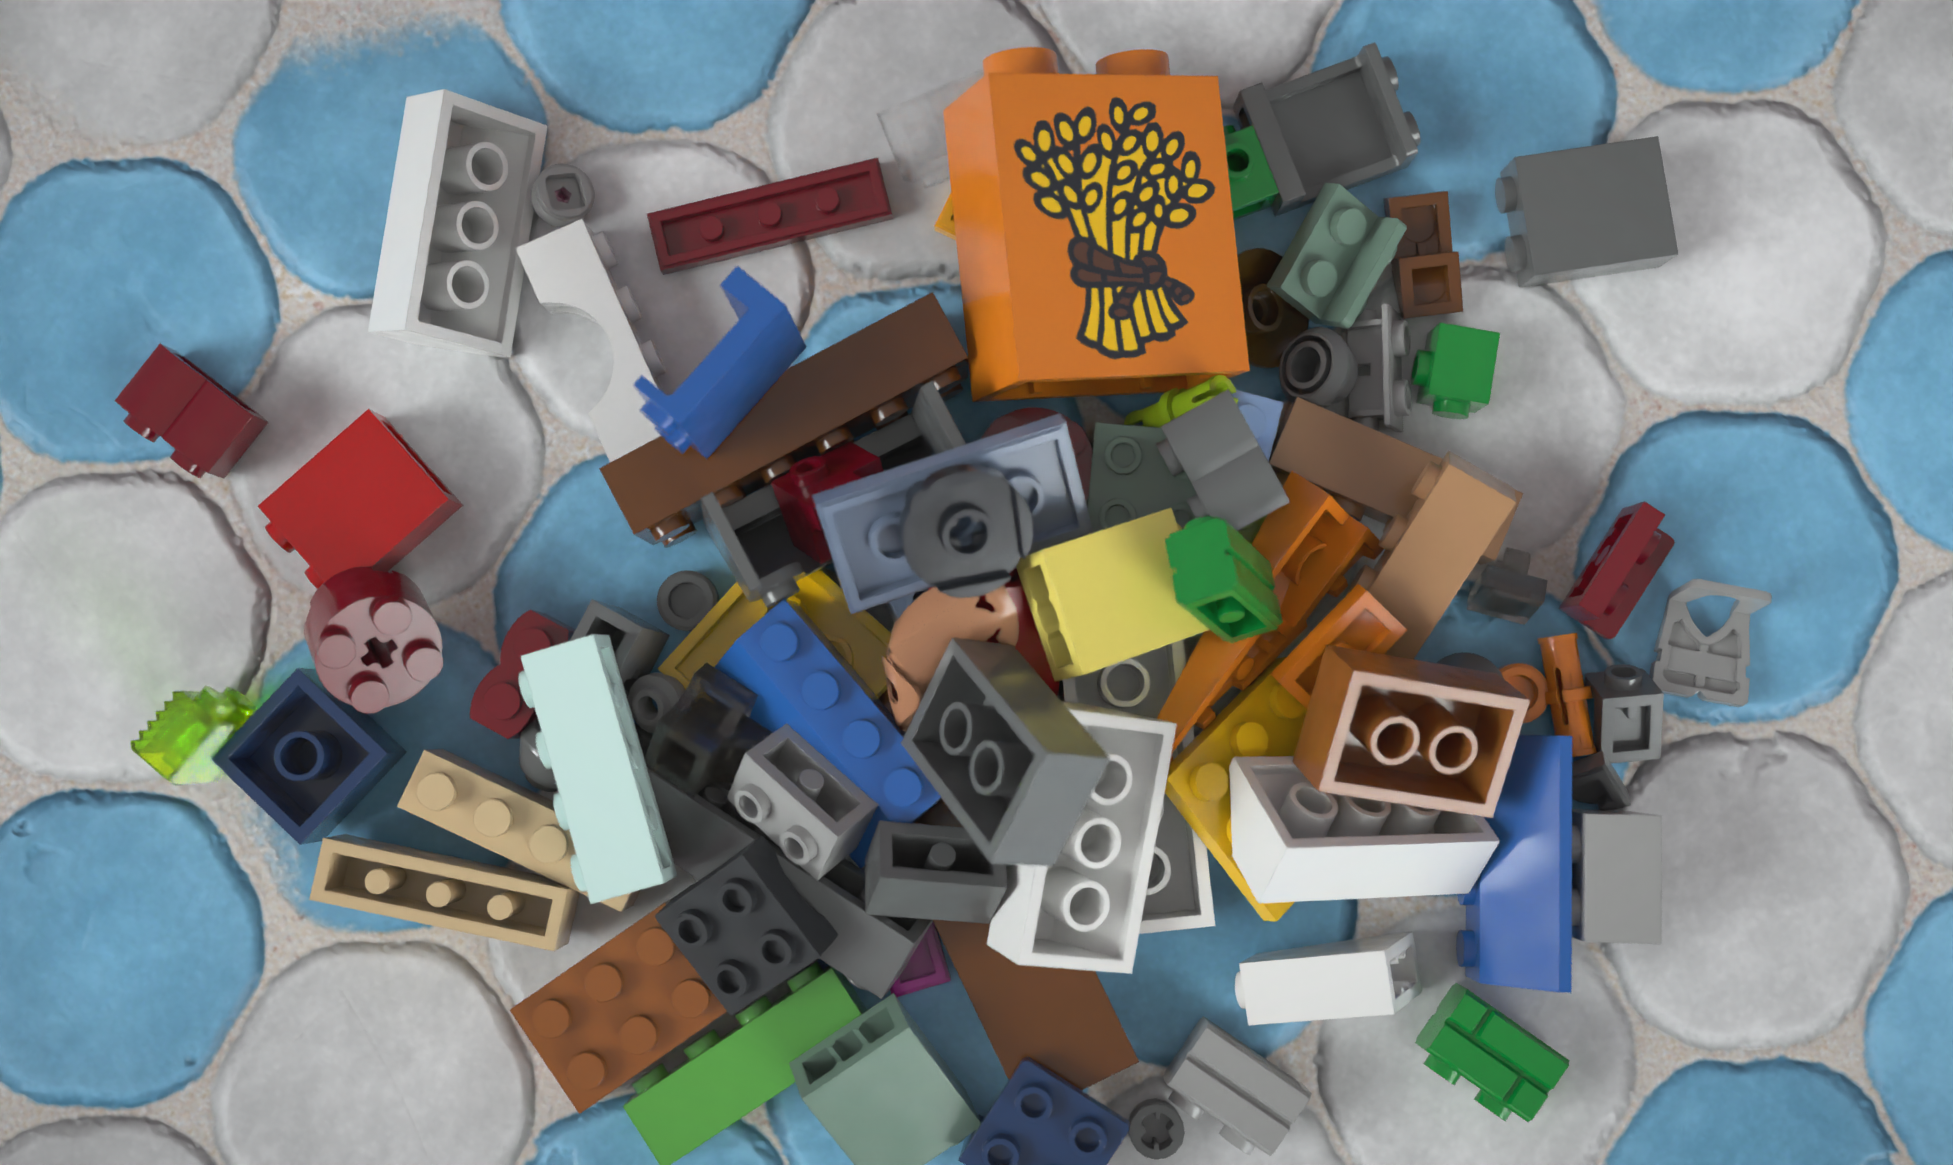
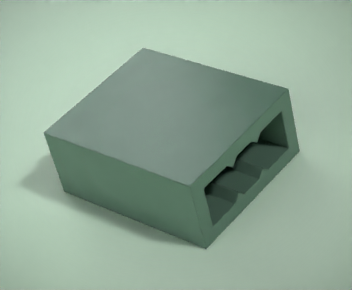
[789,993,981,1165]

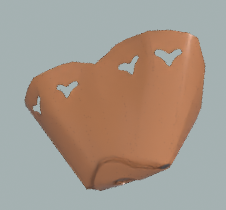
[882,586,1019,731]

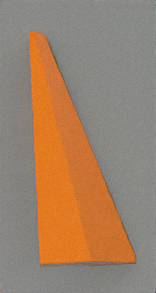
[1156,470,1384,764]

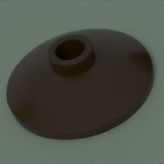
[1237,248,1309,369]

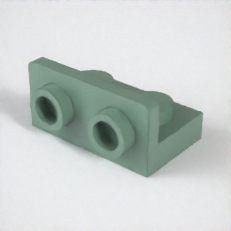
[1267,183,1407,328]

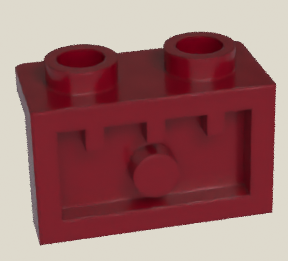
[1558,501,1675,639]

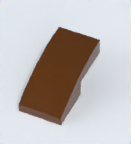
[1383,191,1463,319]

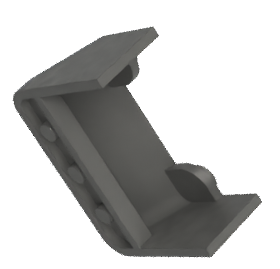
[701,381,966,608]

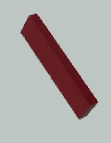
[647,157,893,275]

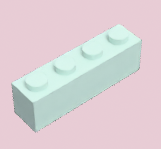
[519,634,677,904]

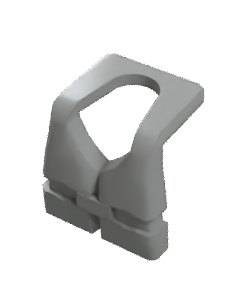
[1649,579,1772,707]

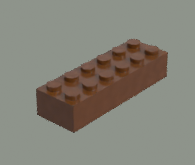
[599,292,969,548]

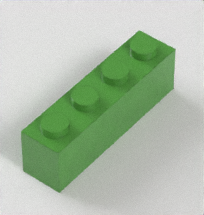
[623,961,867,1165]

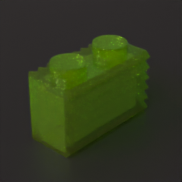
[130,686,257,786]

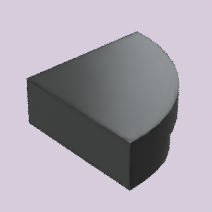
[1572,751,1631,810]

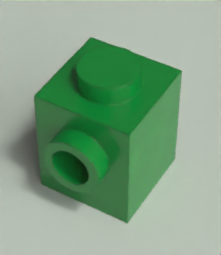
[1223,125,1279,220]
[1410,322,1500,419]

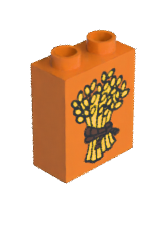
[943,47,1250,402]

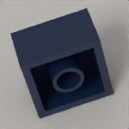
[211,668,407,845]

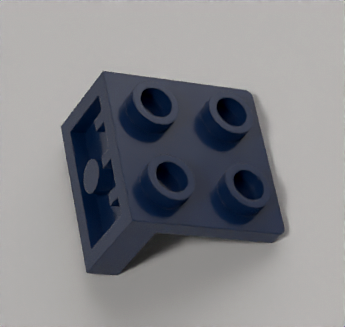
[958,1057,1130,1165]

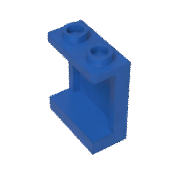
[633,266,806,459]

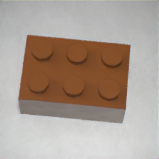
[1292,644,1530,818]
[510,897,727,1114]

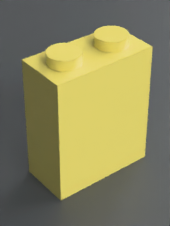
[1016,508,1210,682]

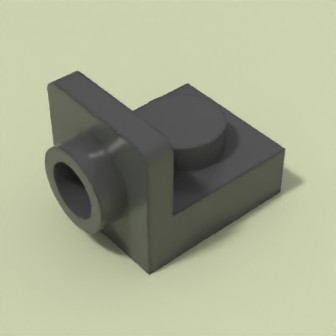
[1585,664,1664,764]

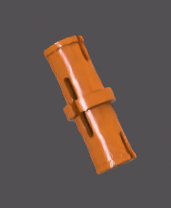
[1537,633,1597,757]

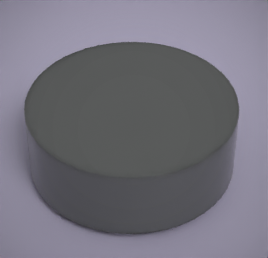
[657,570,720,632]

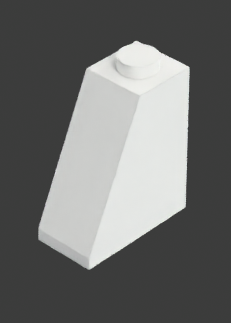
[1235,932,1422,1026]

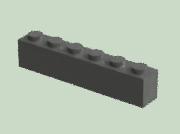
[634,723,933,999]

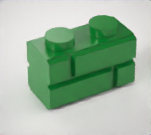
[1165,516,1283,643]
[1415,983,1570,1122]

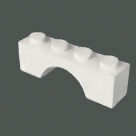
[515,219,666,462]

